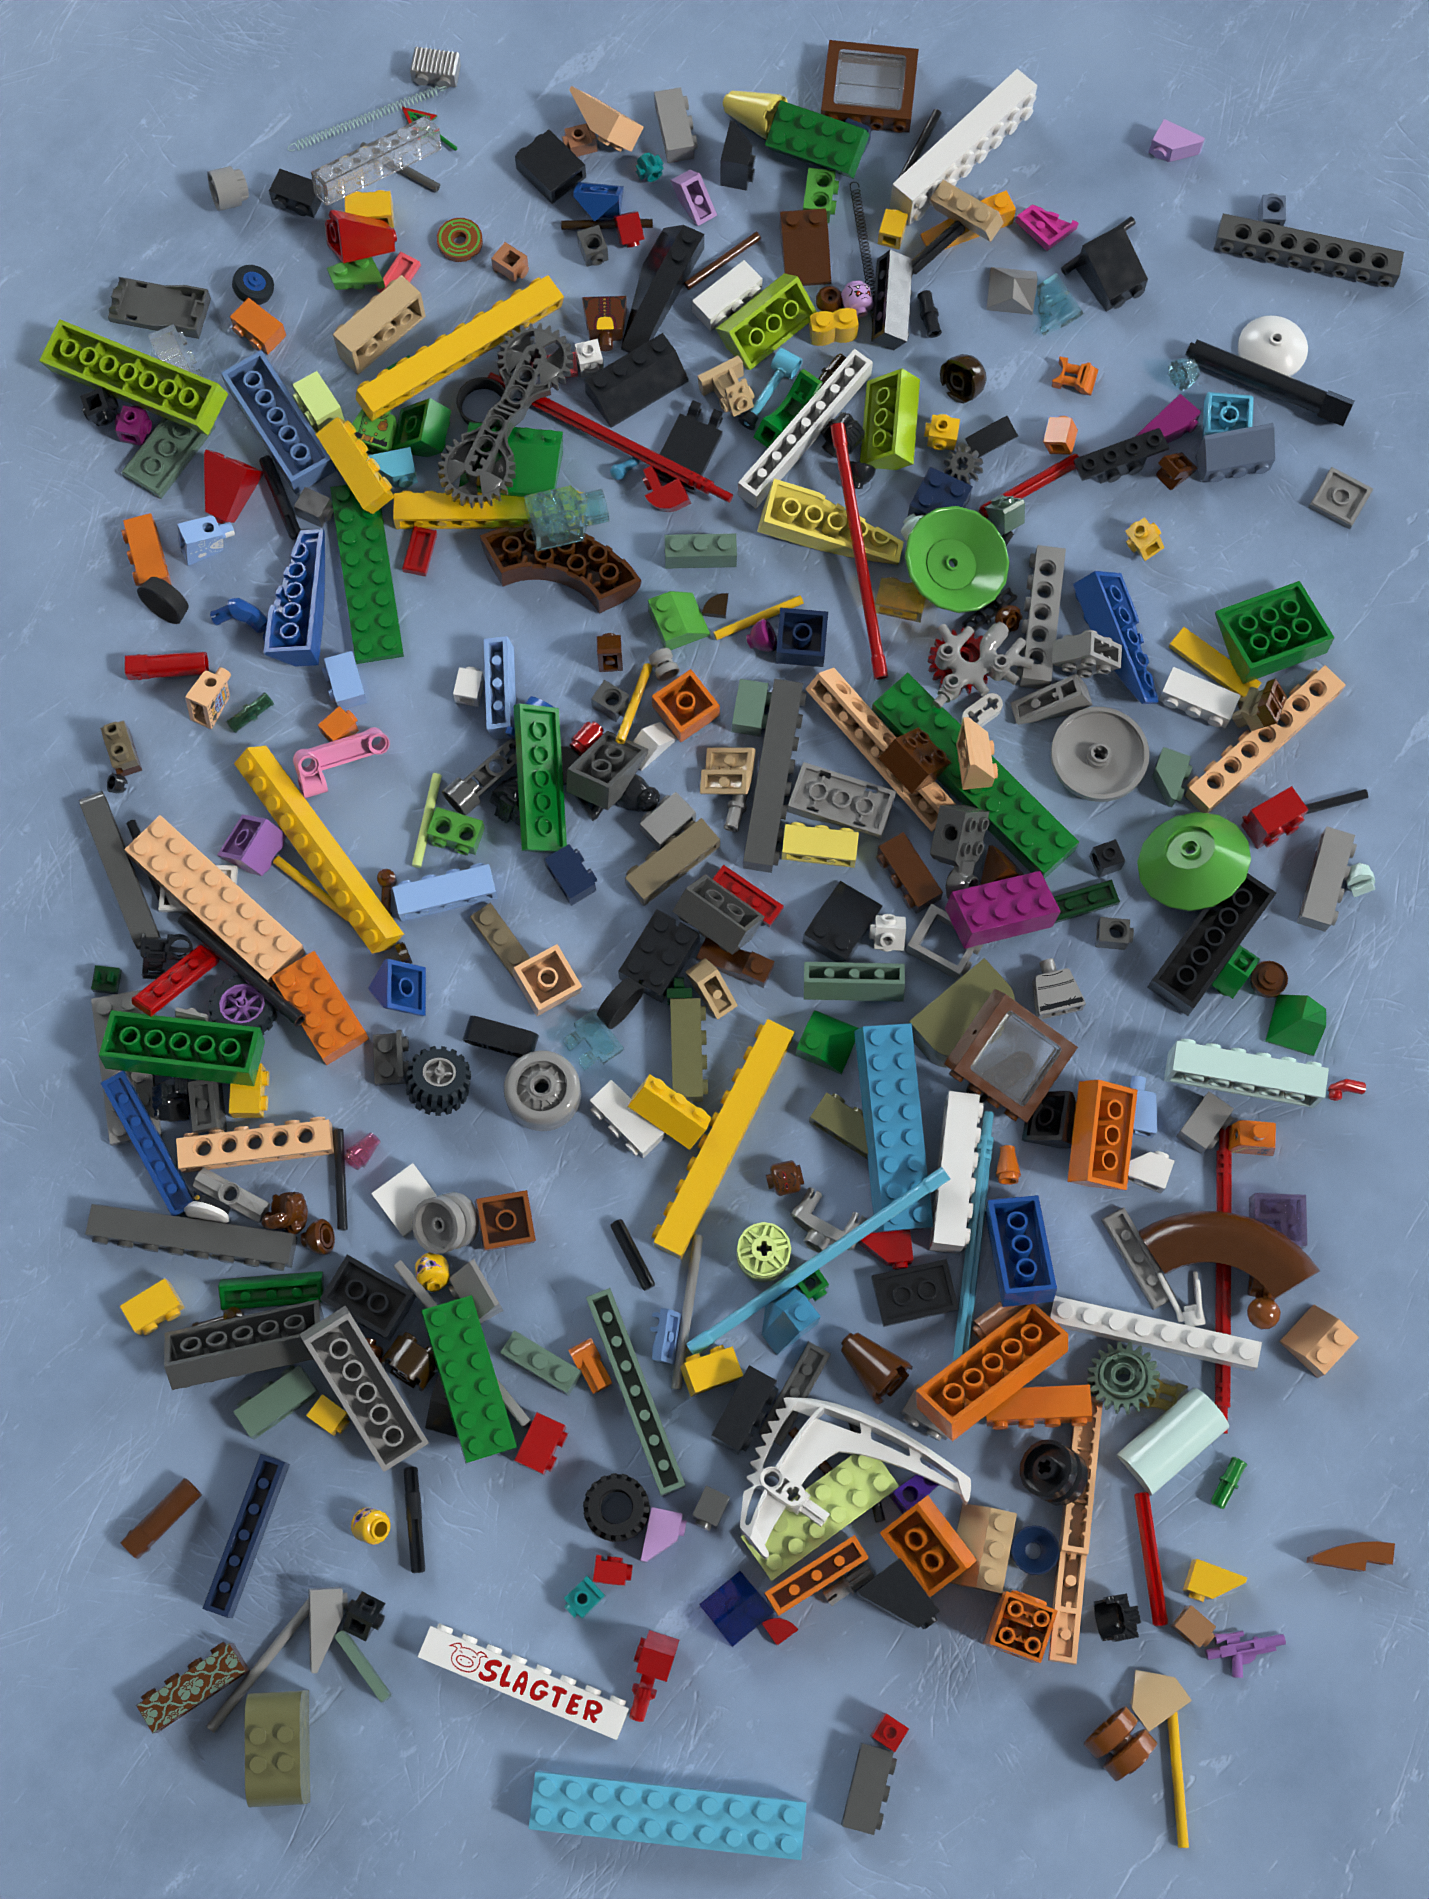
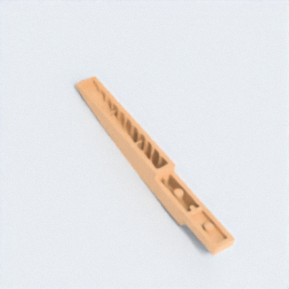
[1048,1396,1103,1665]

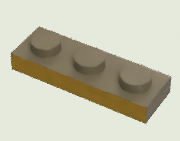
[470,902,530,977]

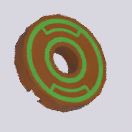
[437,218,483,262]

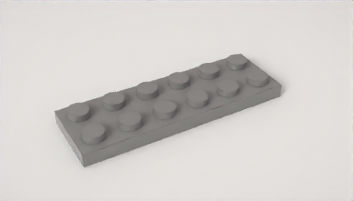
[91,990,162,1146]

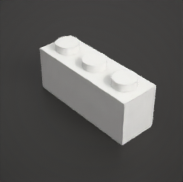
[692,260,763,331]
[1159,667,1241,728]
[590,1080,665,1158]

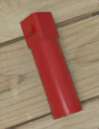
[125,652,209,680]

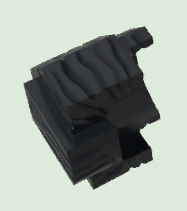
[820,412,865,458]
[489,776,520,826]
[152,1077,190,1122]
[1094,1593,1141,1642]

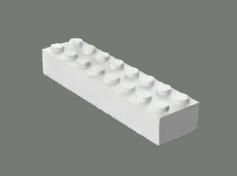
[889,69,1037,226]

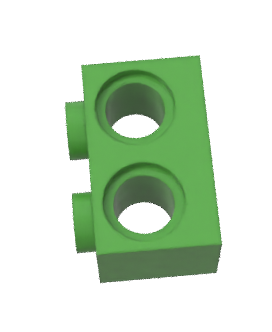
[803,168,839,223]
[427,807,485,855]

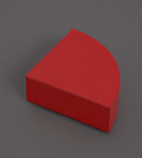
[761,1618,798,1645]

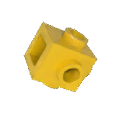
[924,414,960,451]
[1125,517,1165,561]

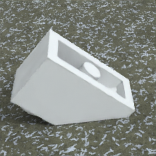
[1128,1151,1174,1193]

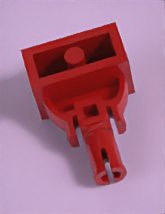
[629,1630,680,1722]

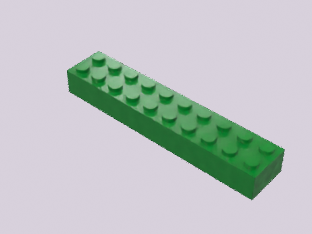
[872,672,1079,879]

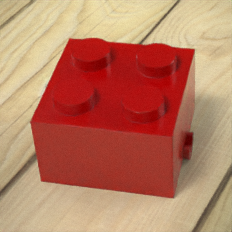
[1241,786,1308,849]

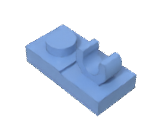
[650,1308,682,1365]

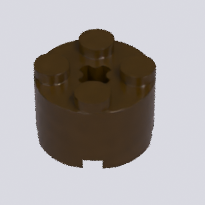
[380,1332,438,1392]

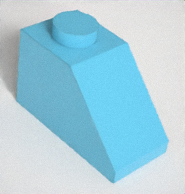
[368,447,418,488]

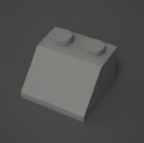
[448,1259,503,1324]

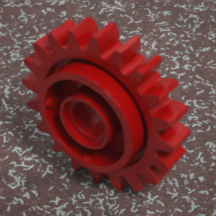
[927,629,989,695]

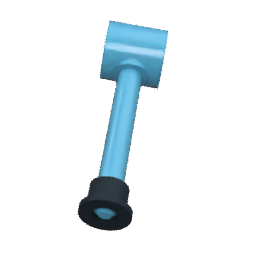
[739,348,803,430]

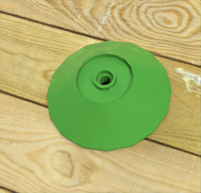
[905,506,1009,613]
[1137,812,1251,911]

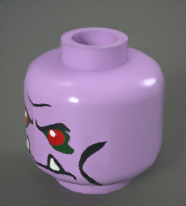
[841,280,874,318]

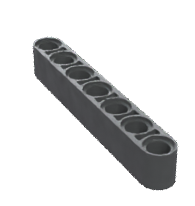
[79,791,161,950]

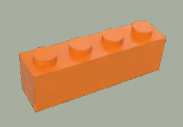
[986,1385,1092,1430]
[764,1535,869,1616]

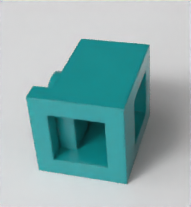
[564,1576,606,1619]

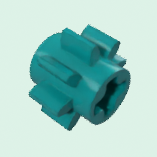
[635,153,664,182]

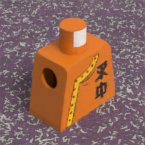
[1228,1120,1276,1156]

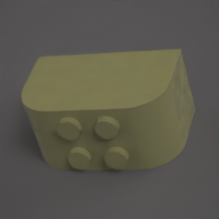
[908,958,1015,1068]
[245,1690,310,1808]

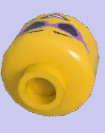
[415,1252,450,1292]
[351,1507,391,1545]

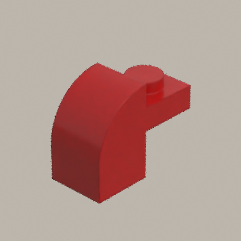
[642,466,692,512]

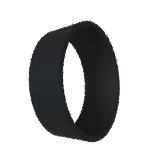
[456,377,505,425]
[137,577,189,624]
[597,977,645,1029]

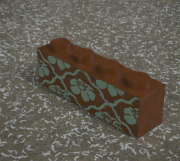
[136,1642,250,1734]

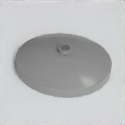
[1051,707,1149,802]

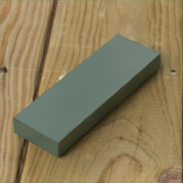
[334,1630,391,1702]

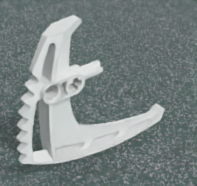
[740,1397,971,1559]

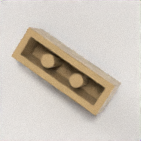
[930,180,1004,242]

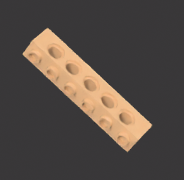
[176,1117,334,1173]

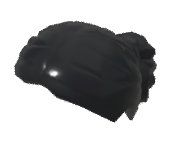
[616,774,660,812]

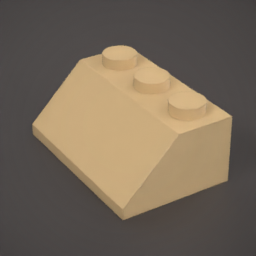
[950,1503,1017,1594]

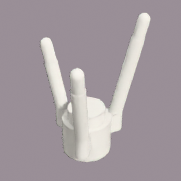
[1157,1271,1206,1327]

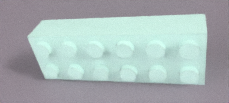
[1164,1039,1329,1108]

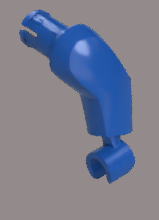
[210,598,267,642]

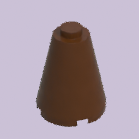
[841,1333,913,1404]

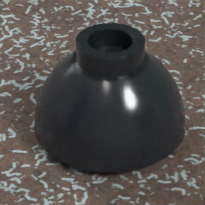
[850,461,876,489]

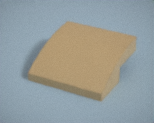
[700,748,756,795]

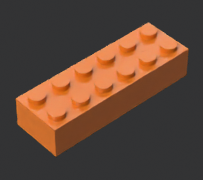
[916,1304,1068,1442]

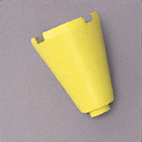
[722,90,788,140]

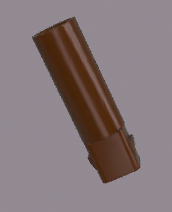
[120,1478,202,1559]

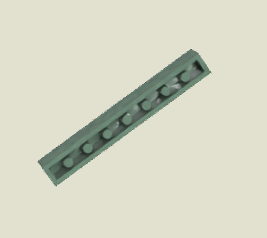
[586,1288,686,1497]

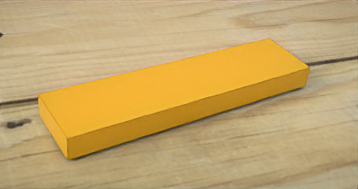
[1169,627,1262,698]

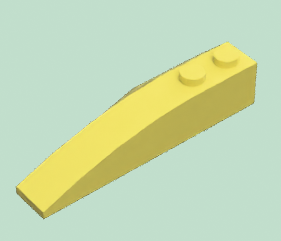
[757,478,904,565]

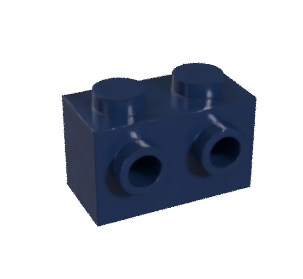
[544,844,597,906]

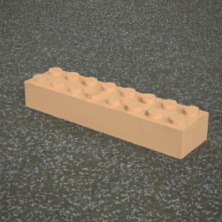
[124,815,305,986]

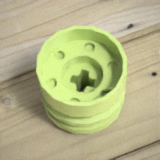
[736,1222,791,1283]

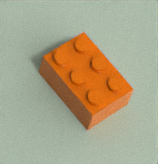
[880,1495,977,1597]

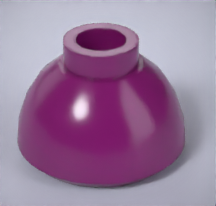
[746,619,777,652]

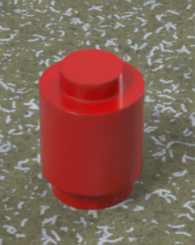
[569,721,604,756]

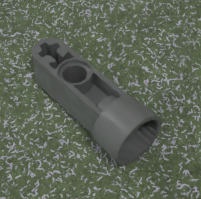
[442,739,517,815]

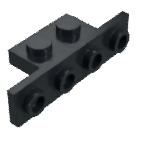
[1073,428,1169,484]

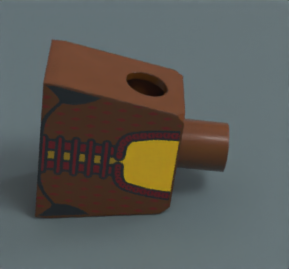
[582,296,627,352]

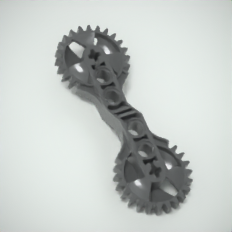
[438,323,573,508]

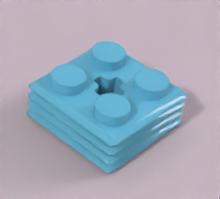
[1202,392,1254,439]

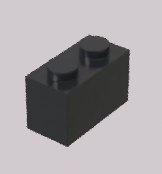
[269,169,325,218]

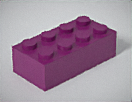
[945,871,1061,949]

